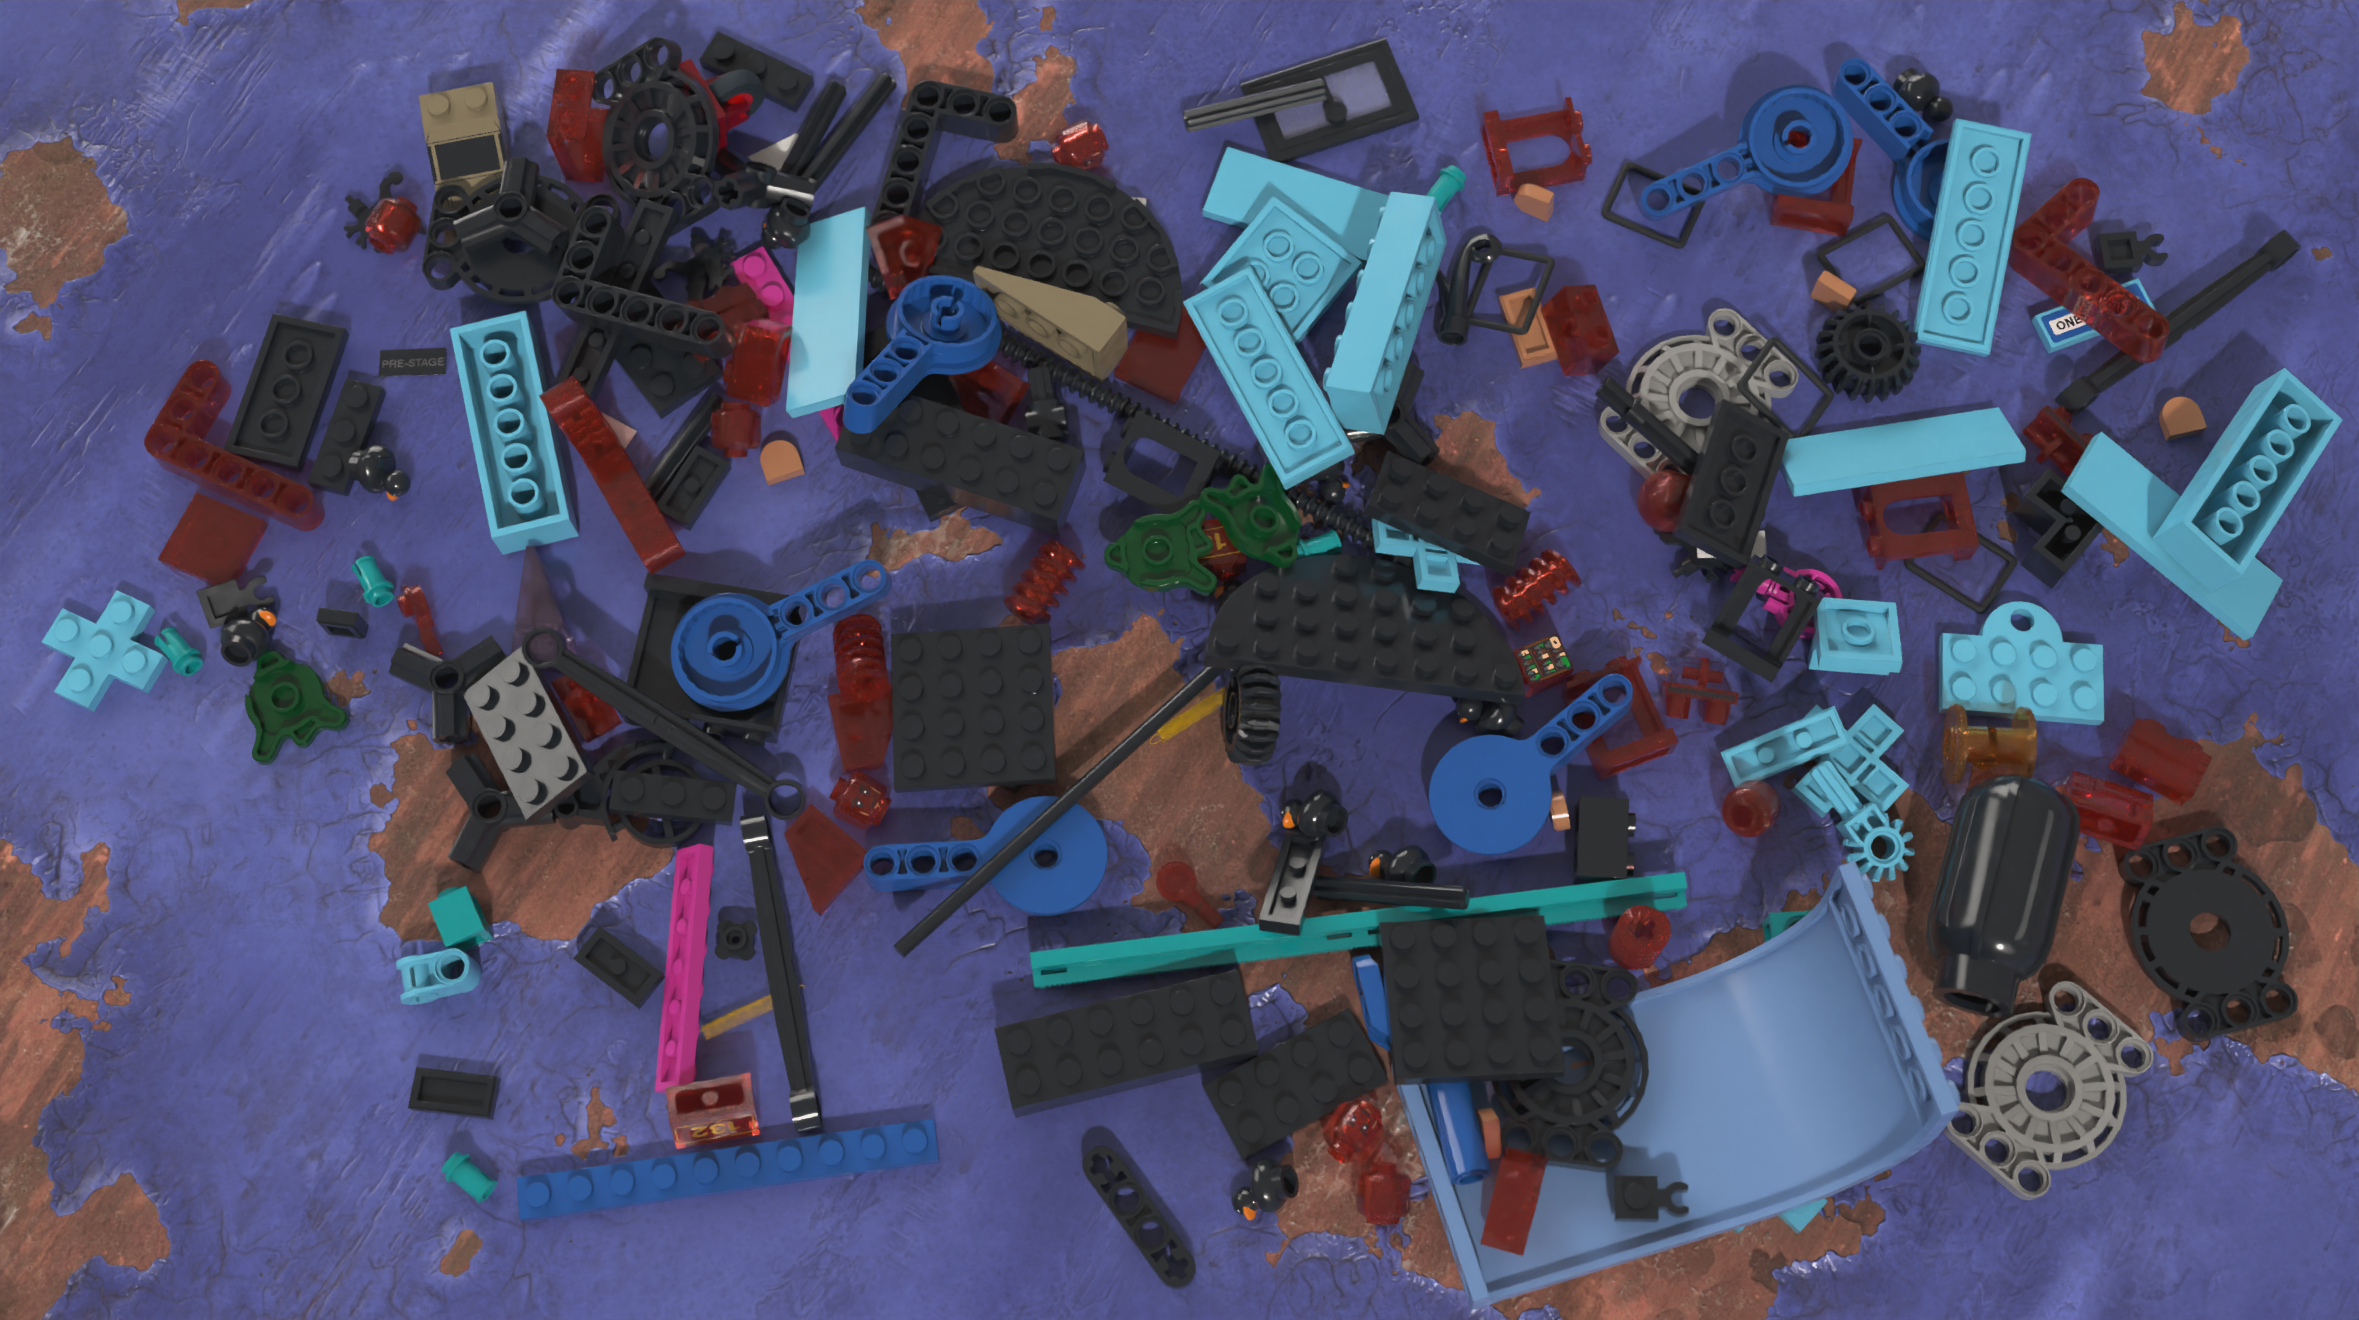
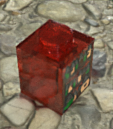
[1513,633,1574,698]

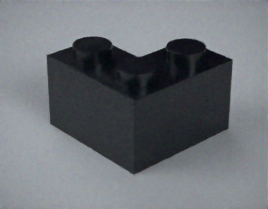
[2012,468,2104,589]

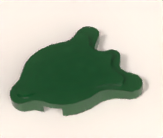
[1198,463,1302,568]
[1104,500,1217,596]
[245,650,350,765]

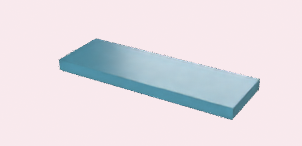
[1913,118,2032,357]
[1203,147,1441,266]
[786,207,872,418]
[1183,266,1355,490]
[1779,407,2026,497]
[2061,431,2283,641]

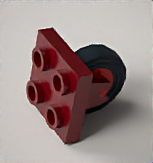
[677,59,766,158]

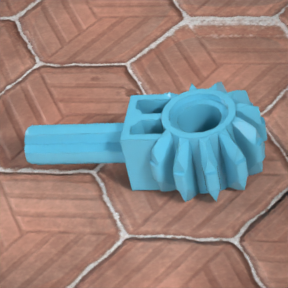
[1810,760,1915,882]

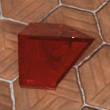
[866,215,943,300]

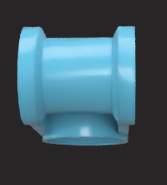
[396,949,482,1005]

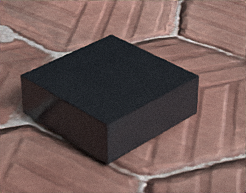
[316,607,369,639]

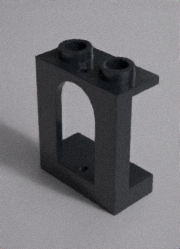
[1103,411,1226,514]
[1702,554,1825,683]

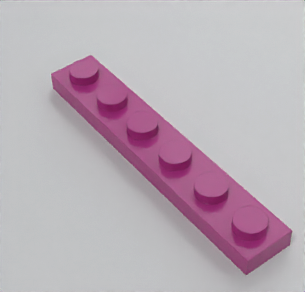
[730,246,845,443]
[655,844,714,1094]

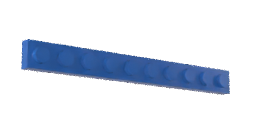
[516,1119,940,1222]

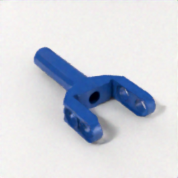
[1352,954,1492,1185]

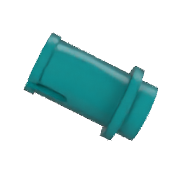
[1425,165,1467,213]
[1296,530,1342,559]
[351,556,394,607]
[154,627,203,677]
[441,1152,498,1204]

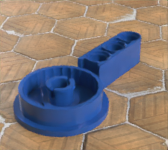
[1831,58,1950,243]
[1638,84,1853,221]
[843,275,1002,434]
[671,559,892,712]
[1429,673,1633,856]
[863,796,1107,916]

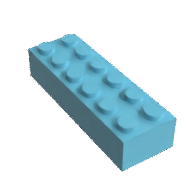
[1323,192,1447,435]
[450,310,579,555]
[2152,368,2343,593]

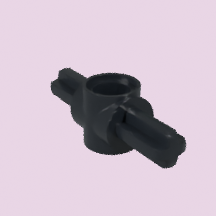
[1025,366,1069,443]

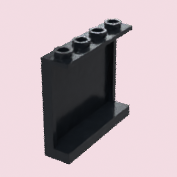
[617,572,807,746]

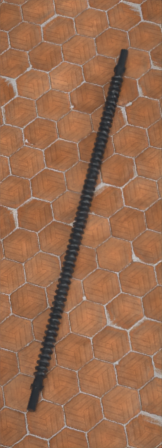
[868,264,1461,581]

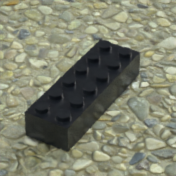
[835,394,1087,537]
[994,969,1259,1118]

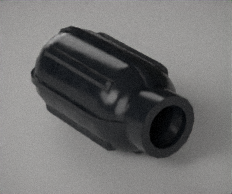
[1926,774,2081,1017]

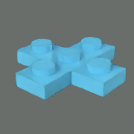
[1371,519,1480,593]
[42,590,169,712]
[1792,704,1909,818]

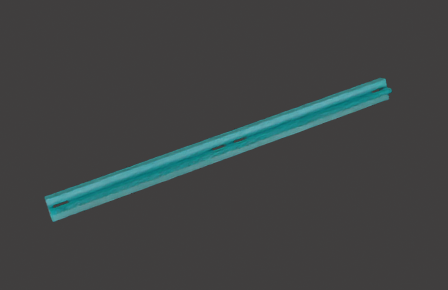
[1030,872,1687,989]

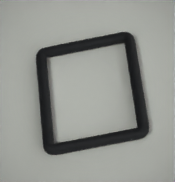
[1601,162,1706,249]
[1817,215,1926,306]
[1467,248,1555,335]
[1737,337,1834,439]
[1904,513,2017,613]

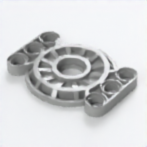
[1598,308,1799,496]
[1943,981,2153,1200]

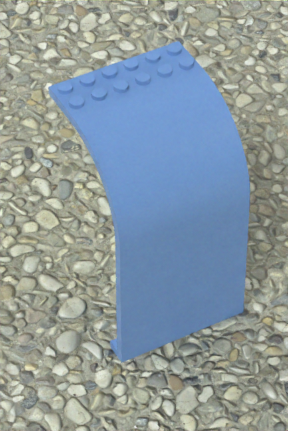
[1391,861,1960,1310]

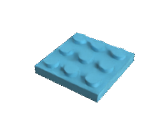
[1201,195,1363,347]

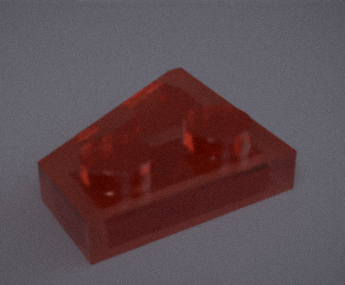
[948,359,1030,425]
[827,684,893,775]
[784,804,868,916]

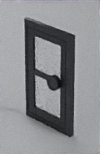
[1240,38,1419,164]

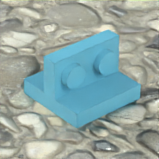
[1807,597,1903,675]

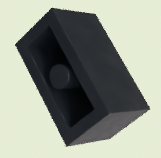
[1573,796,1636,885]

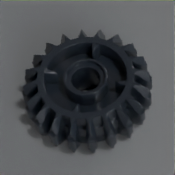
[1814,300,1921,404]
[1222,664,1282,766]

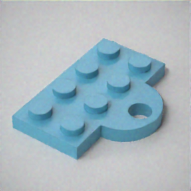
[1939,601,2104,725]

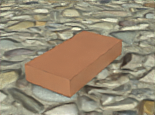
[1498,287,1559,369]

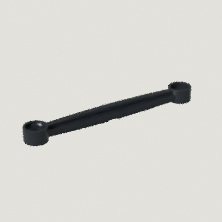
[2055,230,2302,418]
[522,628,807,820]
[740,811,823,1133]

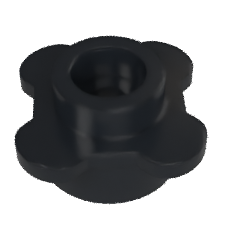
[715,919,758,961]

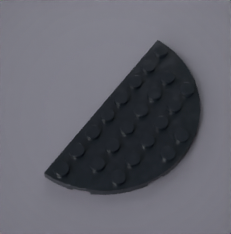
[885,162,1183,340]
[1203,554,1526,706]

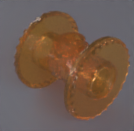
[1941,704,2037,784]

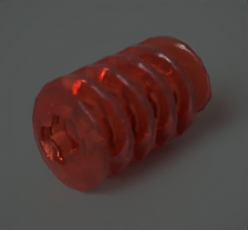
[1003,539,1086,625]
[1491,549,1582,631]
[832,614,889,702]
[1608,906,1671,970]

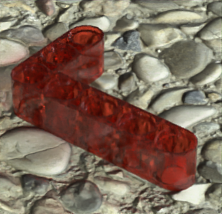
[2008,178,2170,363]
[144,360,325,531]
[539,375,686,575]

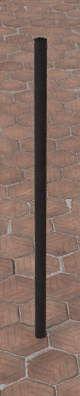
[893,666,1226,958]

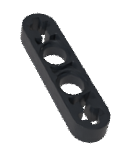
[1083,1146,1196,1290]

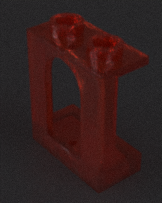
[546,69,609,182]
[1480,97,1592,196]
[1770,131,1863,237]
[1859,472,1979,570]
[1561,656,1679,781]
[1480,1146,1549,1256]

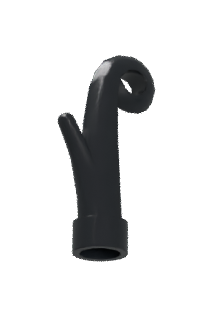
[1435,233,1502,346]

